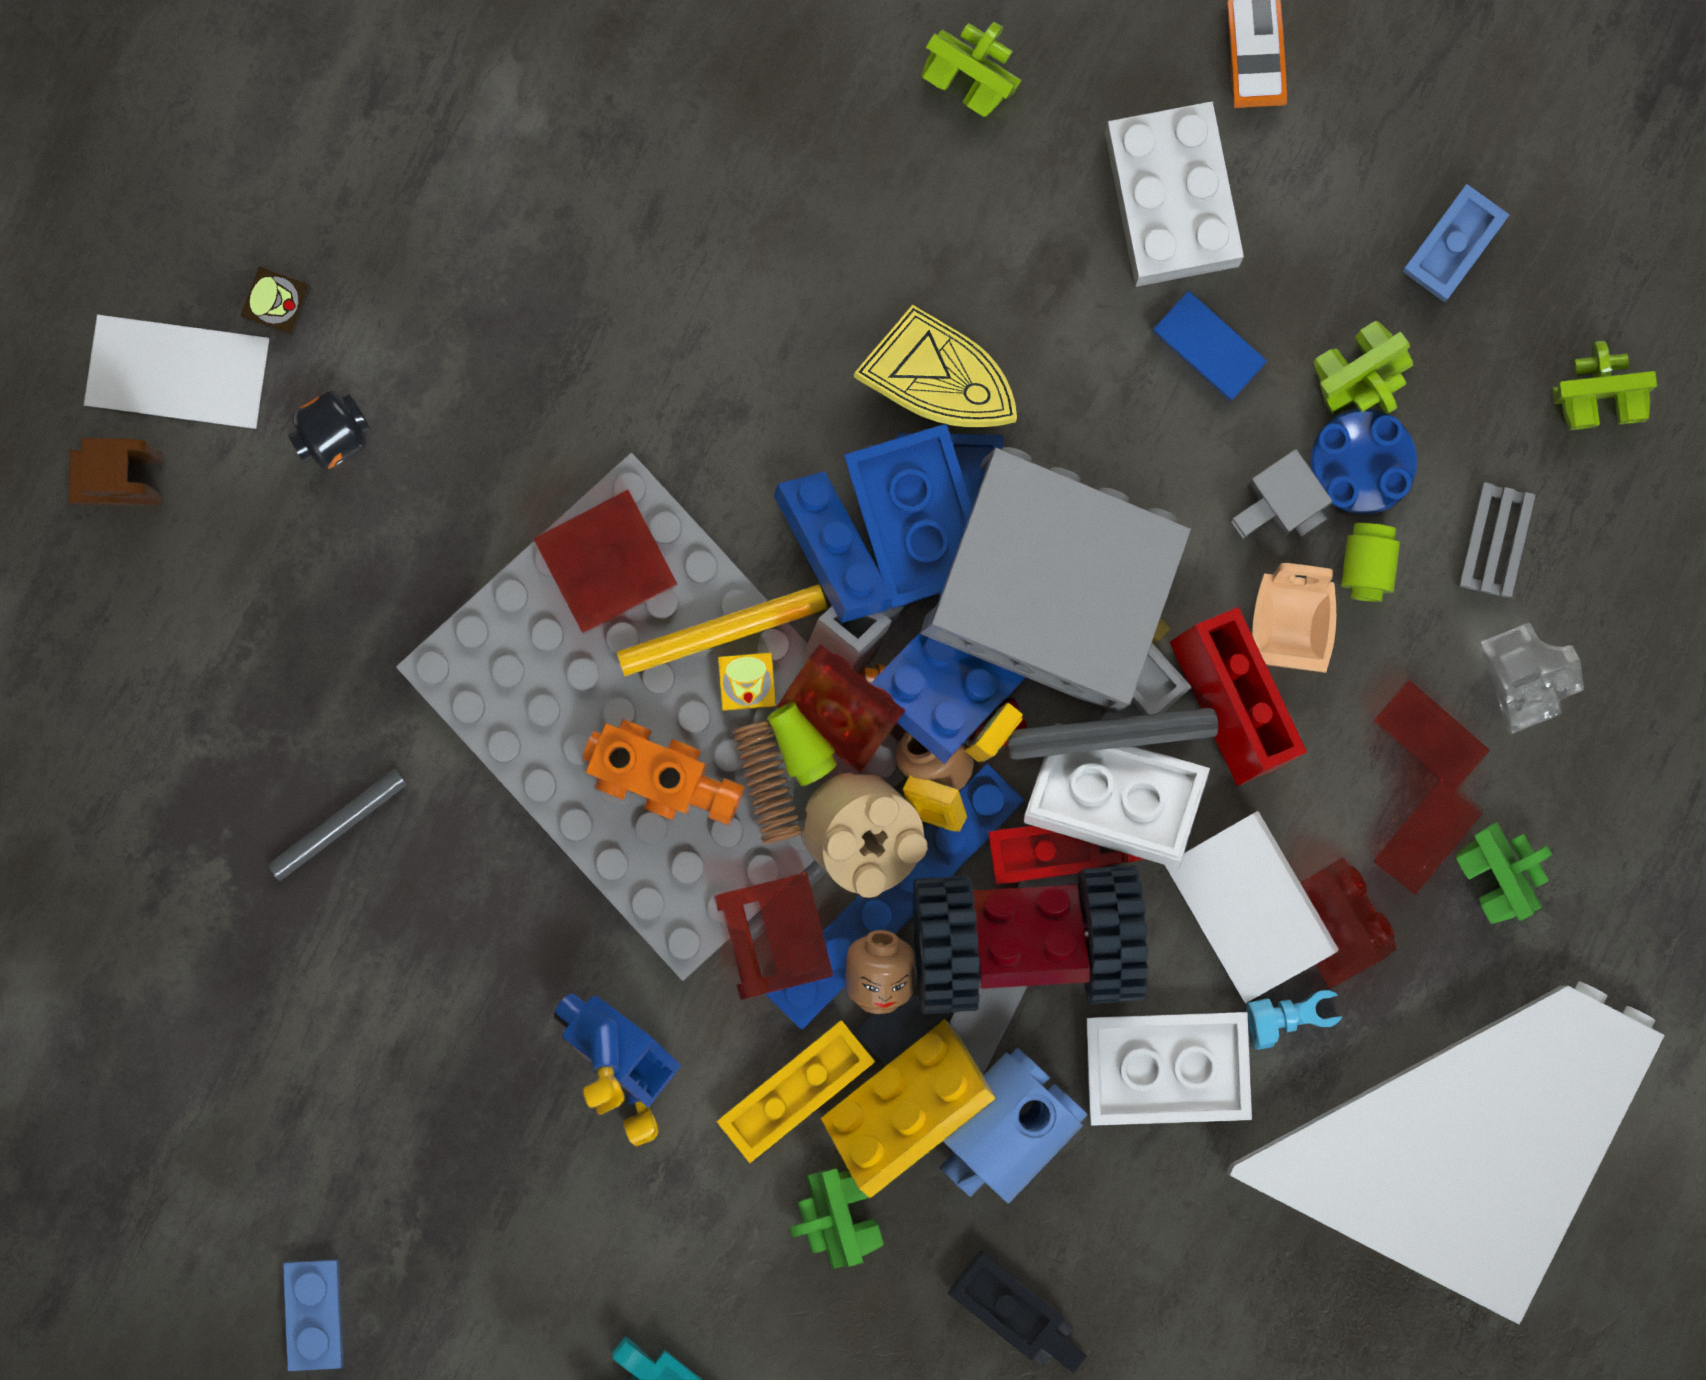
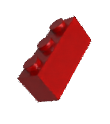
[1169,607,1307,786]

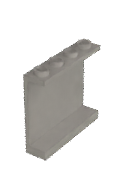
[919,447,1191,714]

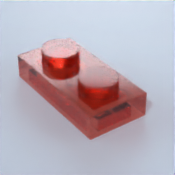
[1372,680,1490,791]
[1374,777,1484,895]

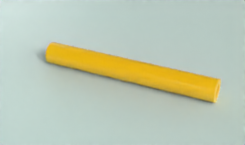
[616,584,828,676]

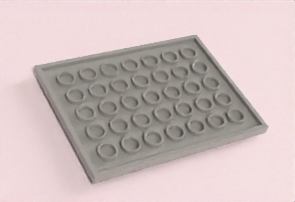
[396,452,905,981]

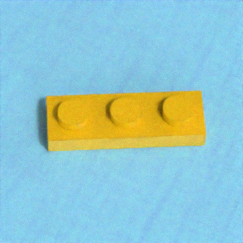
[716,1020,875,1163]

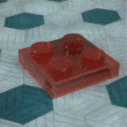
[533,490,678,635]
[776,644,906,773]

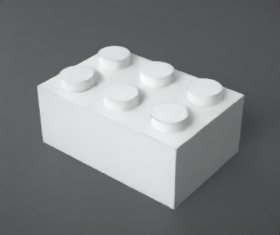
[1105,101,1244,287]

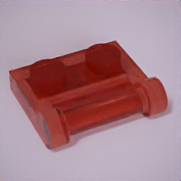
[713,872,834,1000]

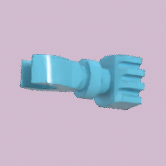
[1246,990,1342,1050]

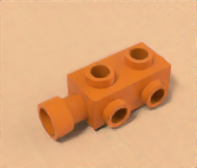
[582,719,745,826]

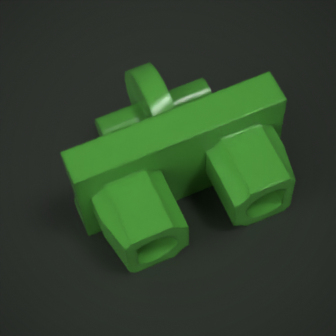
[1455,822,1553,924]
[788,1169,883,1269]

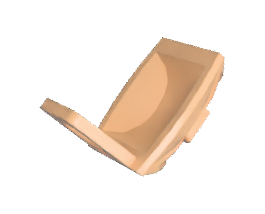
[1252,563,1337,673]

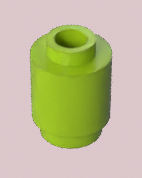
[1341,523,1400,602]

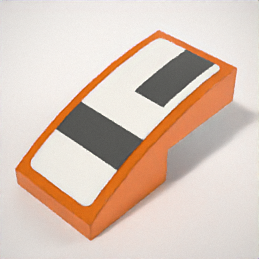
[1226,0,1287,108]

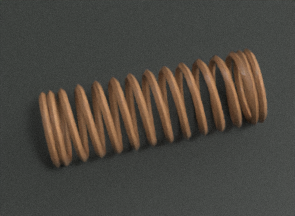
[732,721,802,844]

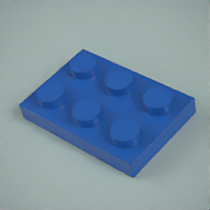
[844,424,972,610]
[864,634,1026,764]

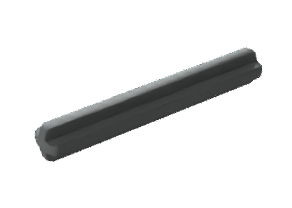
[1006,708,1218,760]

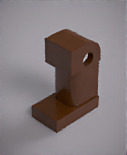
[69,438,163,506]

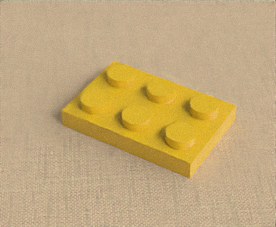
[821,1019,996,1198]

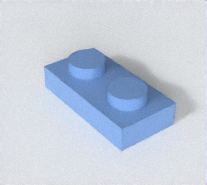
[1402,184,1509,302]
[283,1259,344,1371]

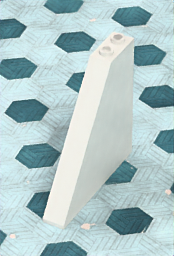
[1226,981,1665,1325]

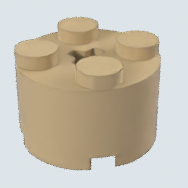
[802,772,927,898]

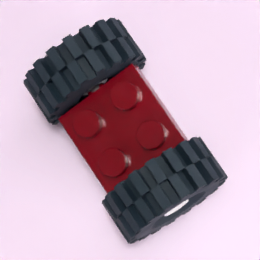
[913,865,1148,1014]

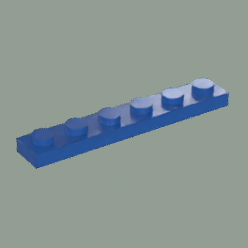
[764,763,1025,1030]

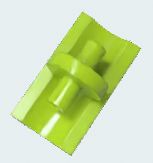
[921,21,1022,117]
[1313,321,1413,416]
[1552,341,1657,430]

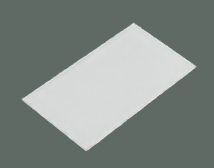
[84,315,269,429]

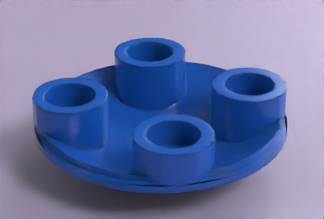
[1311,409,1417,515]

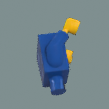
[554,993,681,1147]

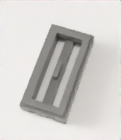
[1458,482,1536,599]

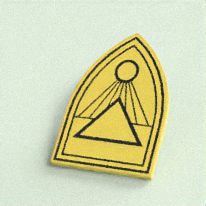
[854,305,1017,427]

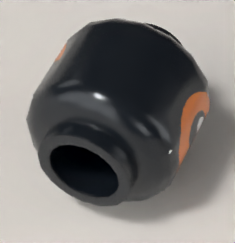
[288,390,371,469]

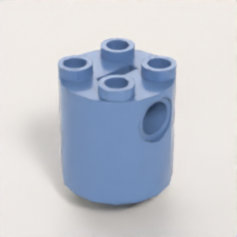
[940,1048,1088,1204]

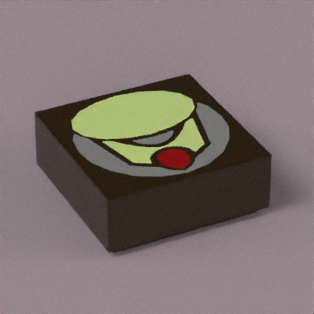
[241,267,311,336]

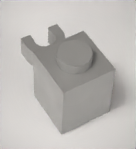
[1230,449,1333,539]
[804,606,904,686]

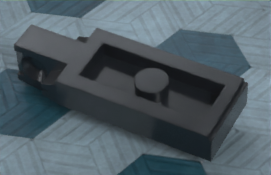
[947,1250,1087,1374]

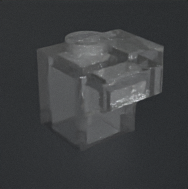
[1480,622,1584,734]

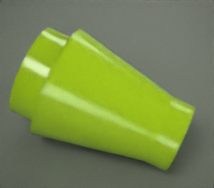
[767,702,837,786]

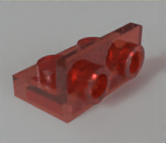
[1300,857,1397,989]

